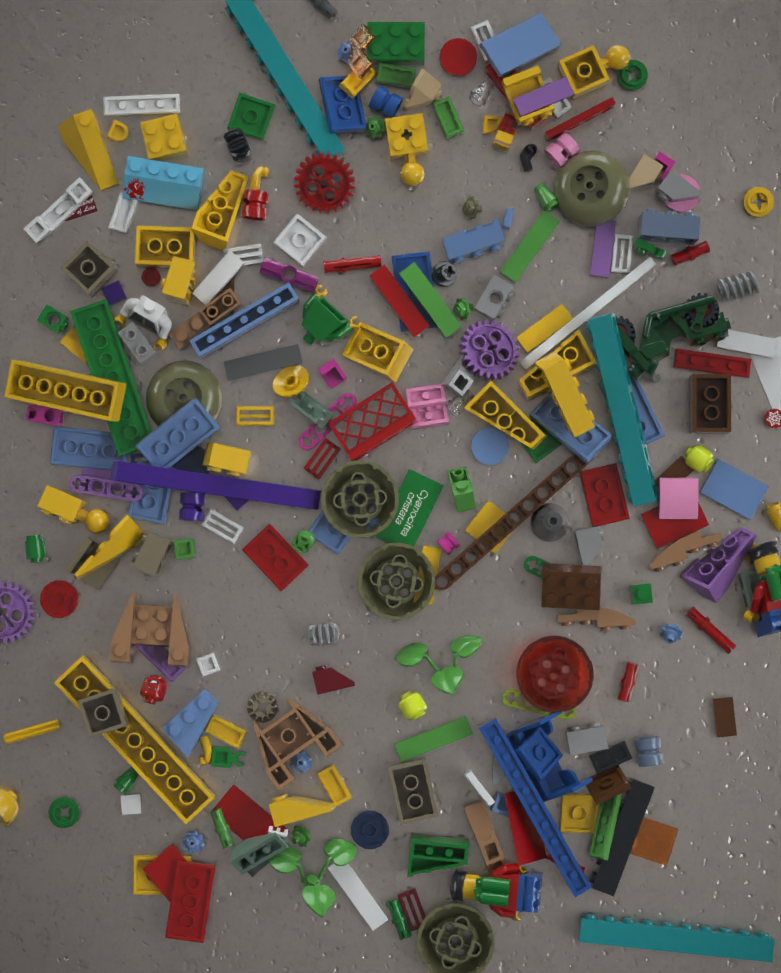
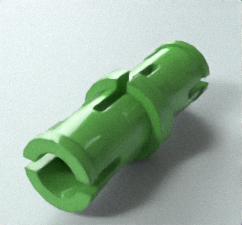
[210,808,234,849]

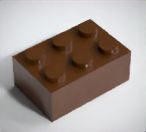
[690,374,731,434]
[541,563,602,610]

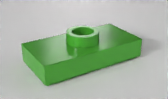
[376,63,416,89]
[432,96,464,139]

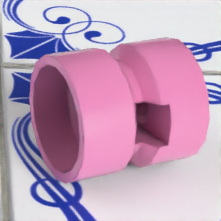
[544,132,580,168]

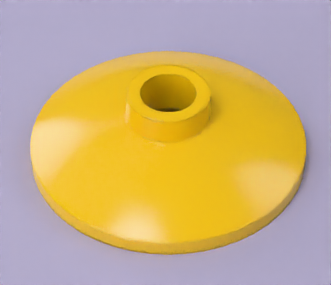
[273,365,309,397]

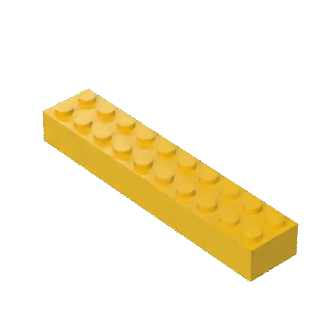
[54,655,216,824]

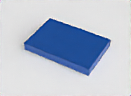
[319,76,367,133]

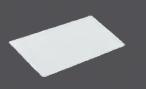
[750,336,781,411]

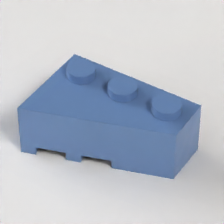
[442,218,505,264]
[162,689,219,758]

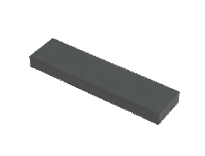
[224,344,302,381]

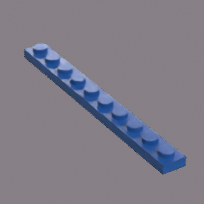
[479,718,592,897]

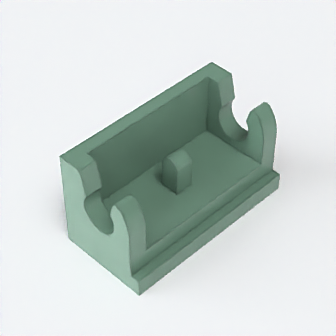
[288,391,334,429]
[738,570,761,611]

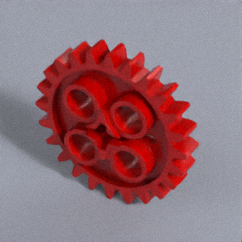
[294,151,356,213]

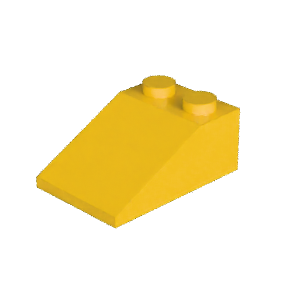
[342,322,414,383]
[269,793,336,827]

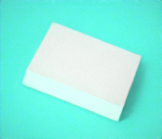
[273,213,327,267]
[464,768,495,806]

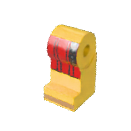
[492,112,517,152]

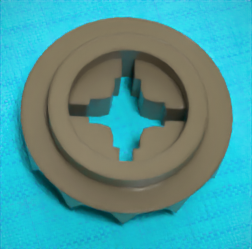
[247,692,278,723]

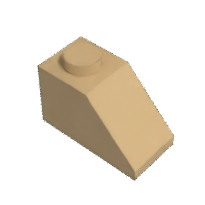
[629,154,664,190]

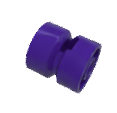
[179,493,205,521]

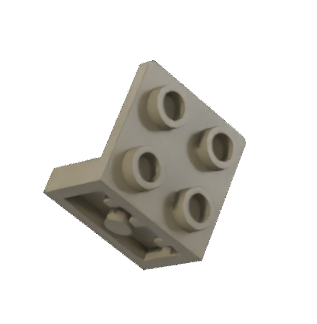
[64,537,120,590]

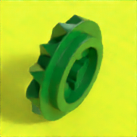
[617,60,648,91]
[48,797,79,828]

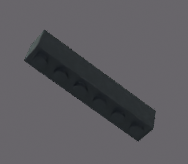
[589,778,655,897]

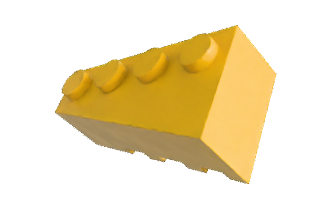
[519,329,596,401]
[535,352,595,438]
[464,381,547,450]

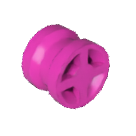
[437,531,460,555]

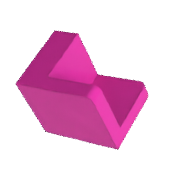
[654,151,675,184]
[318,359,347,389]

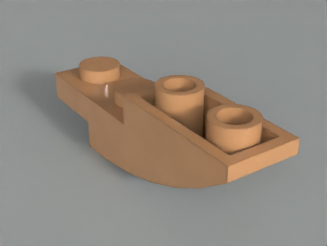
[169,288,241,350]
[648,531,723,572]
[556,607,636,631]
[463,800,506,875]

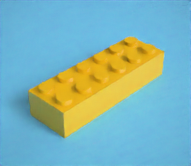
[4,359,127,421]

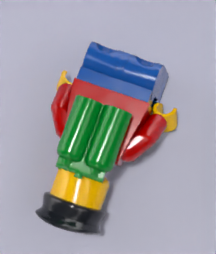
[744,541,781,637]
[450,860,543,921]

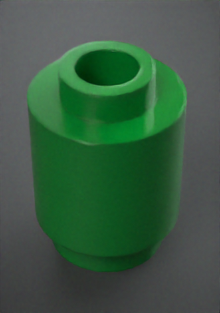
[25,535,46,563]

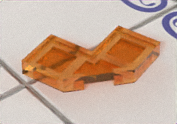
[348,24,376,79]

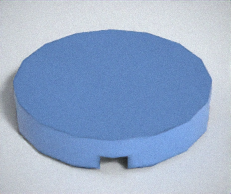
[471,427,509,465]

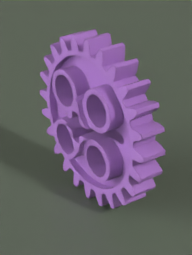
[459,319,520,381]
[0,581,36,644]

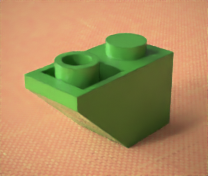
[448,467,476,512]

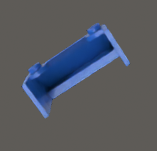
[506,710,593,802]

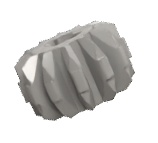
[307,623,340,645]

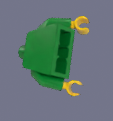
[302,285,362,345]

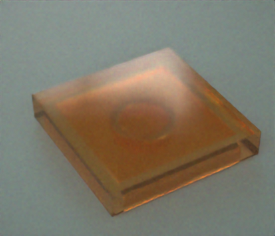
[630,817,679,866]

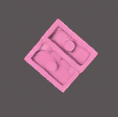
[406,384,449,430]
[659,478,698,519]

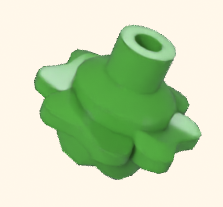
[365,116,386,139]
[453,298,474,320]
[291,825,311,847]

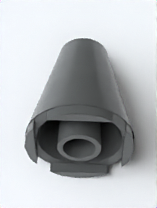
[531,503,569,542]

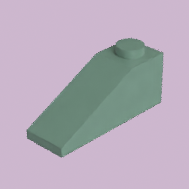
[230,832,288,875]

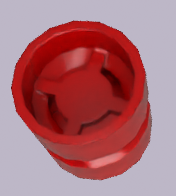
[241,189,269,221]

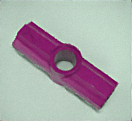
[259,257,319,293]

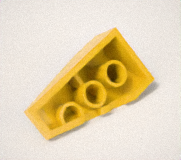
[58,109,119,191]
[191,170,249,251]
[74,515,144,580]

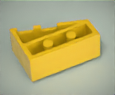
[160,256,196,307]

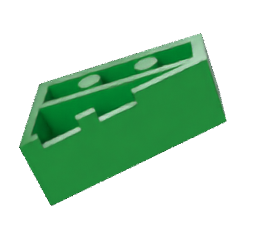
[407,833,469,877]

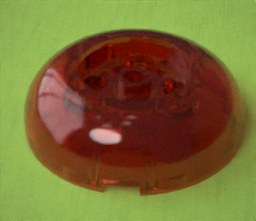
[516,636,594,713]

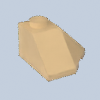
[403,69,443,111]

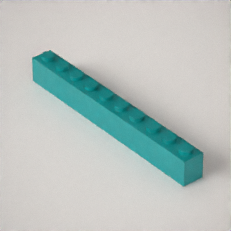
[225,0,345,158]
[587,312,659,507]
[578,914,775,963]

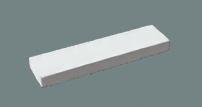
[103,94,181,117]
[328,863,389,931]

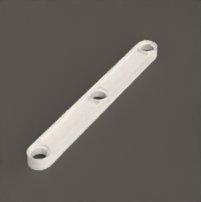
[519,257,656,370]

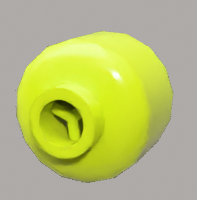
[685,444,714,473]
[398,691,427,721]

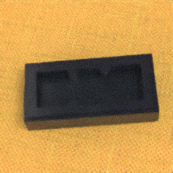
[589,741,632,774]

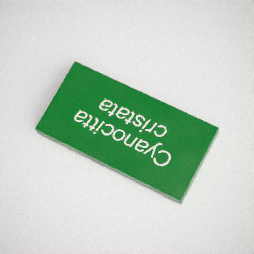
[376,469,444,547]

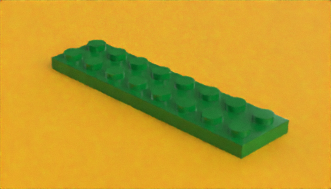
[70,299,152,457]

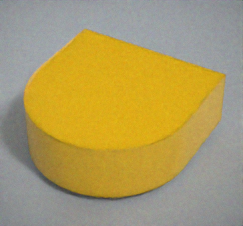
[106,120,129,143]

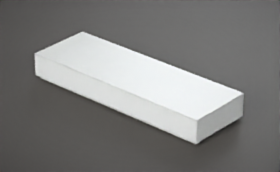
[192,250,245,305]
[716,330,777,358]

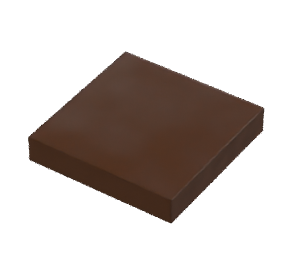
[585,765,631,805]

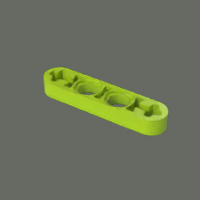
[502,689,576,719]

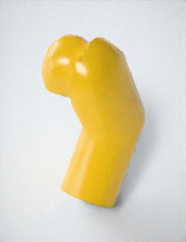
[250,166,269,190]
[198,736,212,766]

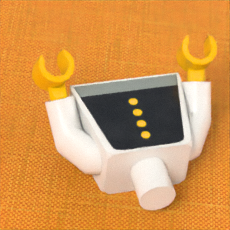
[114,295,172,352]

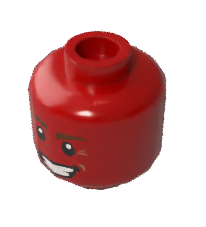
[140,675,168,705]

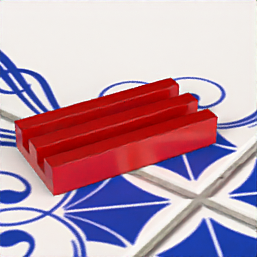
[303,437,341,480]

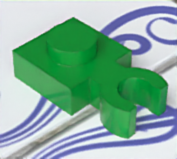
[632,238,667,260]
[211,747,245,768]

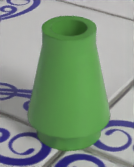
[534,183,558,212]

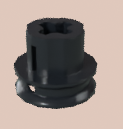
[431,261,458,287]

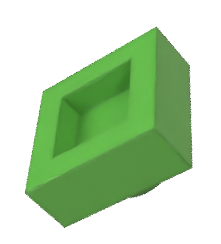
[174,538,196,560]

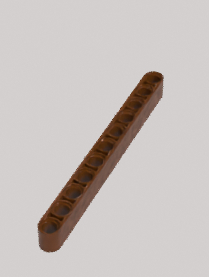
[435,454,594,590]

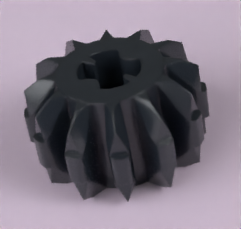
[223,128,251,161]

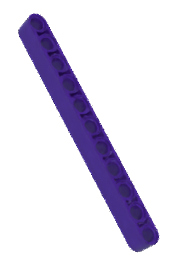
[110,461,321,510]

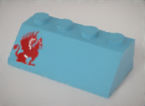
[123,156,205,211]

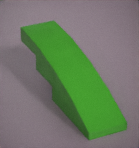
[399,262,461,338]

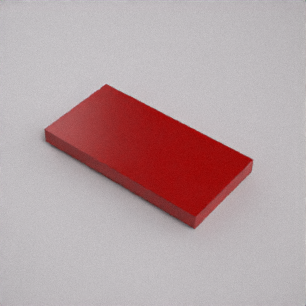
[165,860,215,943]

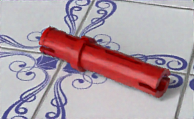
[323,255,382,273]
[685,606,736,654]

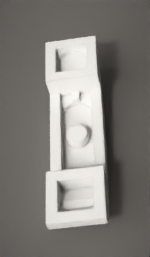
[24,177,93,243]

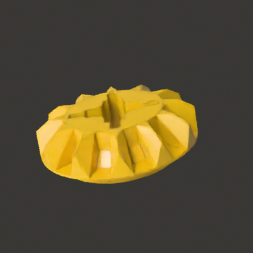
[743,187,774,218]

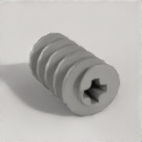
[717,271,759,302]

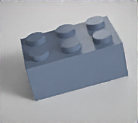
[637,209,700,245]

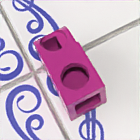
[26,405,65,427]

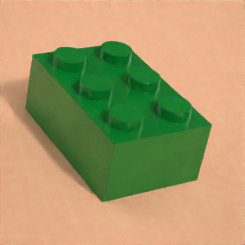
[367,22,425,65]

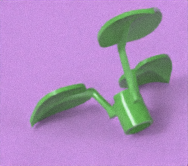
[395,635,483,695]
[268,839,357,918]

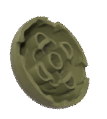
[553,150,630,227]
[146,360,223,427]
[321,460,399,538]
[358,543,435,620]
[417,903,494,973]

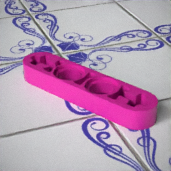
[298,393,357,451]

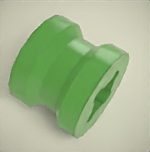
[292,530,315,553]

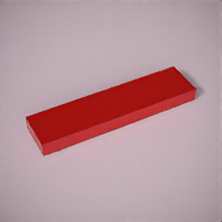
[544,97,616,142]
[369,264,430,338]
[673,348,752,378]

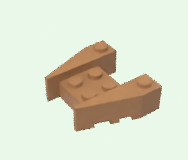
[109,593,190,668]
[253,698,343,790]

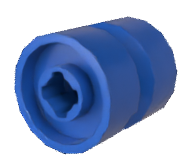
[368,85,403,118]

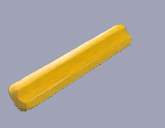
[4,719,60,744]

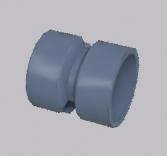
[635,736,663,767]

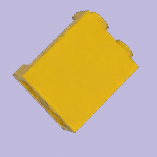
[502,65,555,126]

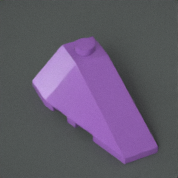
[681,527,757,603]

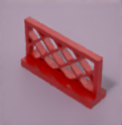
[328,382,418,461]

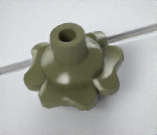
[462,196,482,220]

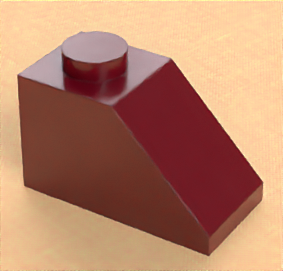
[312,665,355,695]

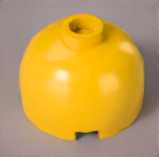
[0,789,19,827]

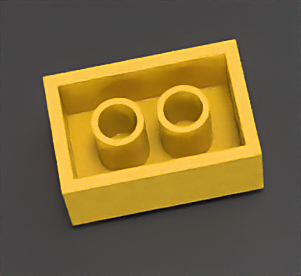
[135,226,196,268]

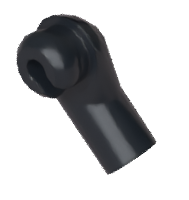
[520,144,537,173]

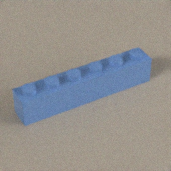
[189,282,300,359]

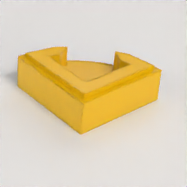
[482,115,503,135]

